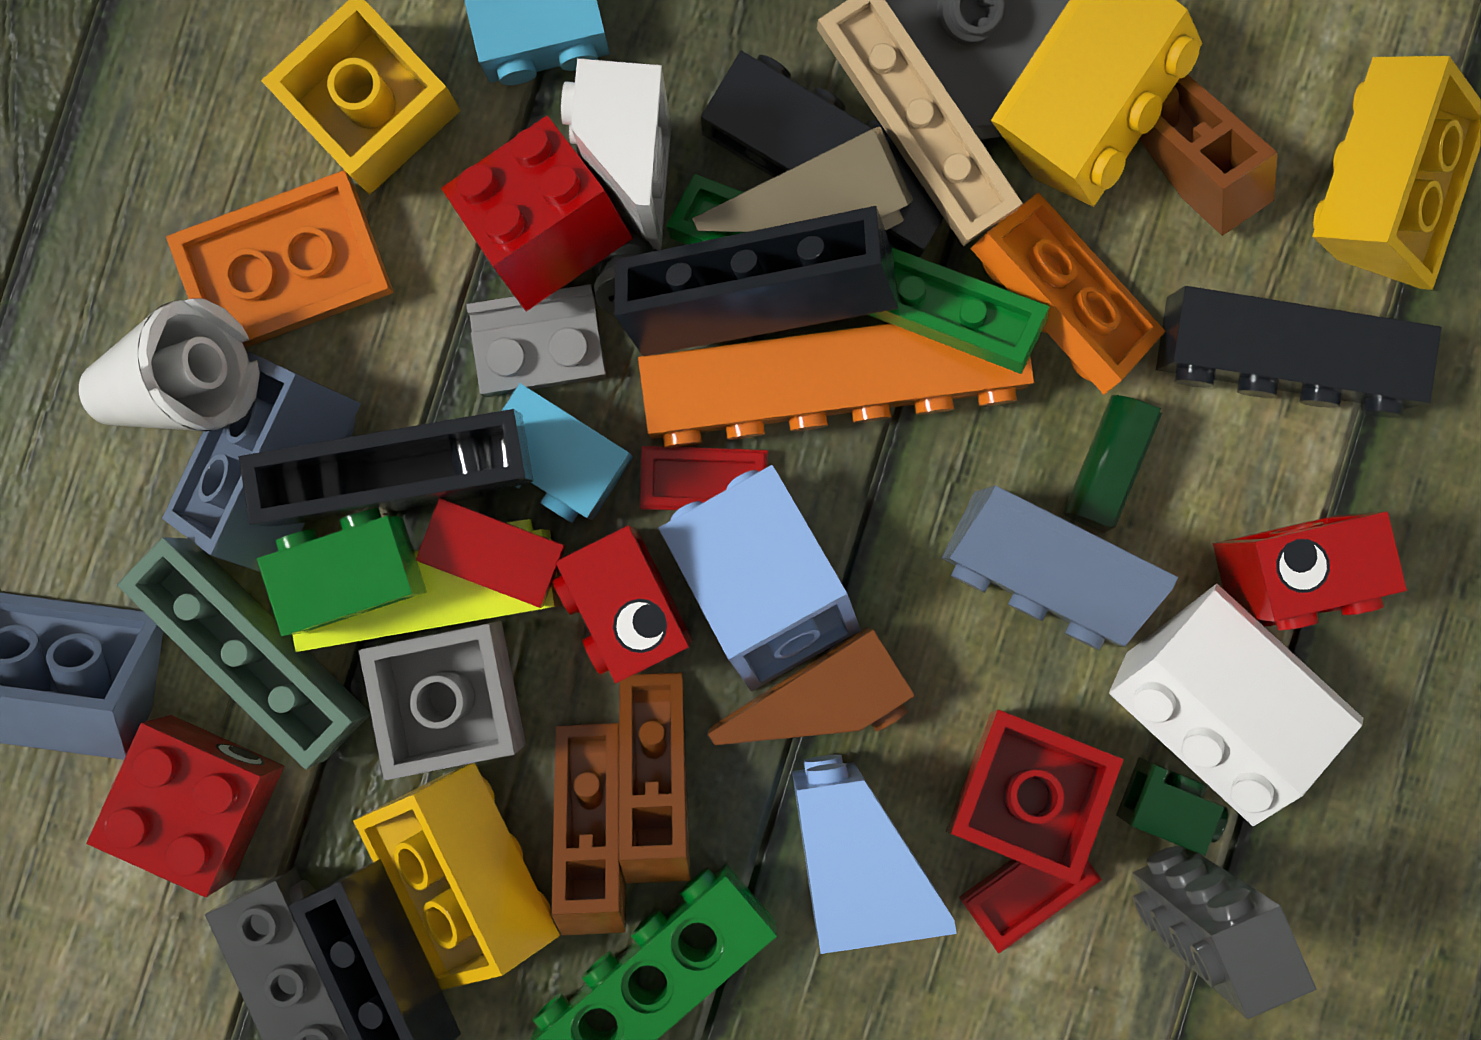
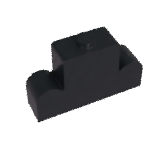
[238,409,534,526]

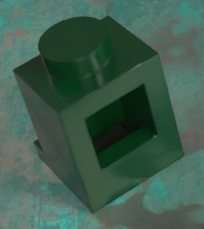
[1116,757,1228,856]

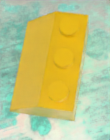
[991,0,1203,207]
[1312,56,1481,290]
[353,762,560,990]

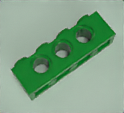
[530,863,777,1040]

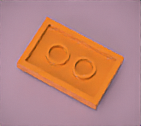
[165,170,394,348]
[970,192,1165,395]

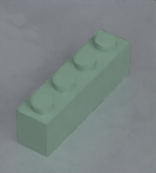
[117,537,371,770]

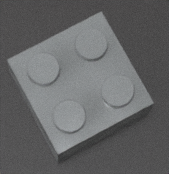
[359,621,526,781]

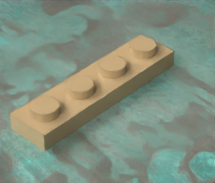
[817,0,1023,246]

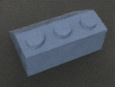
[162,350,361,572]
[941,485,1178,650]
[0,592,163,760]

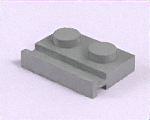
[466,284,607,397]

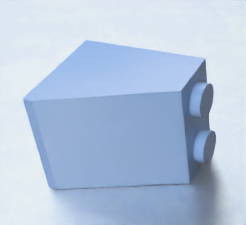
[659,465,861,692]
[792,755,957,954]

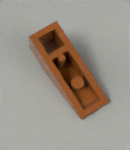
[1139,75,1277,236]
[708,627,915,745]
[619,672,690,884]
[552,723,626,936]

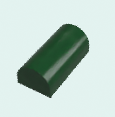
[1063,395,1162,533]

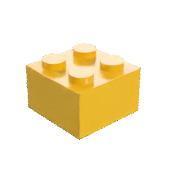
[261,0,461,195]

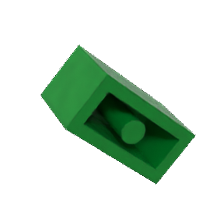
[256,508,427,637]

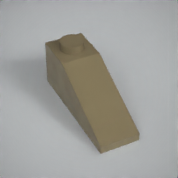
[692,127,913,232]

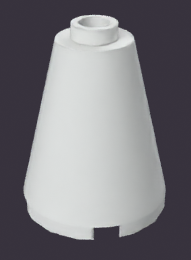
[79,298,260,431]

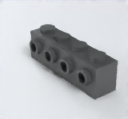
[1132,846,1317,1019]
[205,867,349,1040]

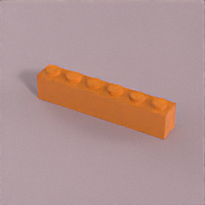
[638,324,1034,448]

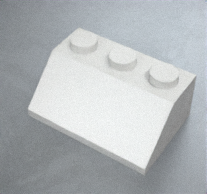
[561,58,672,250]
[1109,584,1364,826]

